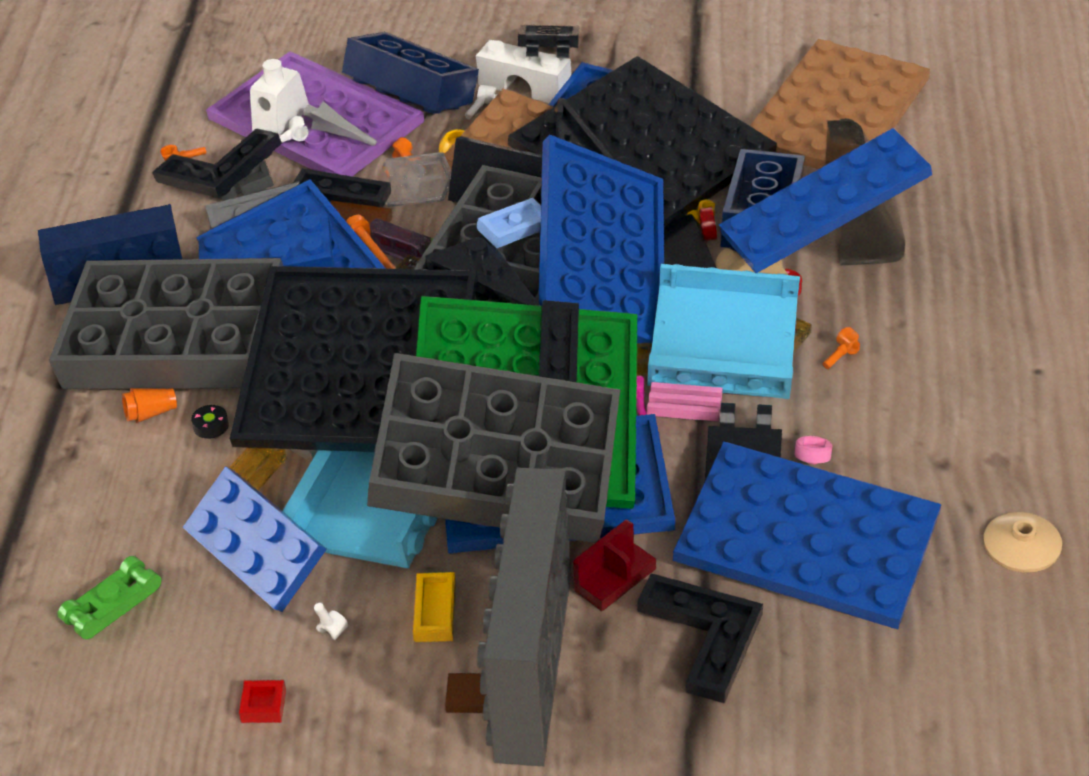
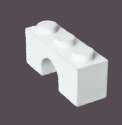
[476,40,571,103]

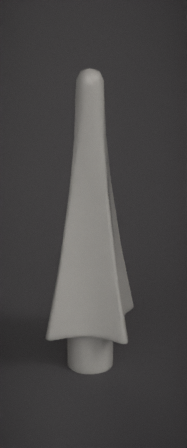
[304,101,377,146]

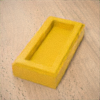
[413,572,456,642]

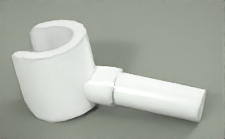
[465,85,497,119]
[279,116,308,143]
[314,603,348,640]

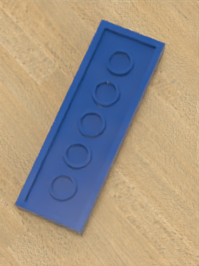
[719,128,932,273]

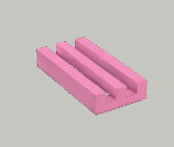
[647,382,723,422]

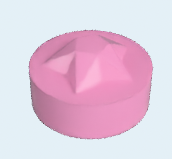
[794,436,833,465]

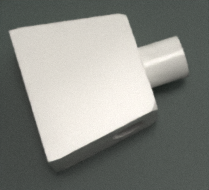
[250,59,309,136]

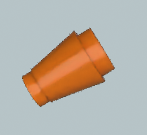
[122,388,177,423]

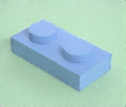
[476,198,541,248]

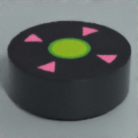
[191,405,229,439]

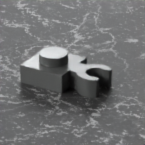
[221,160,274,201]

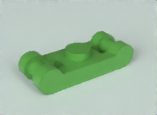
[58,556,161,639]

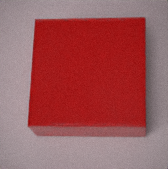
[239,680,286,723]

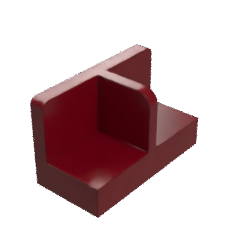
[573,519,656,611]

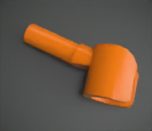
[392,137,427,172]
[161,144,206,160]
[822,327,860,369]

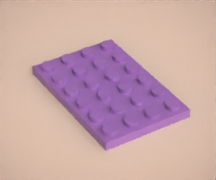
[206,51,424,176]

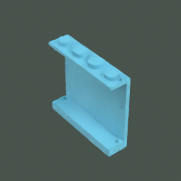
[647,264,800,399]
[283,450,438,569]

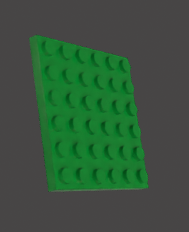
[416,296,638,509]

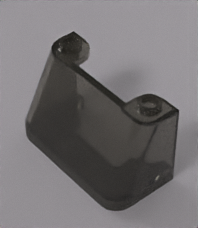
[825,118,906,266]

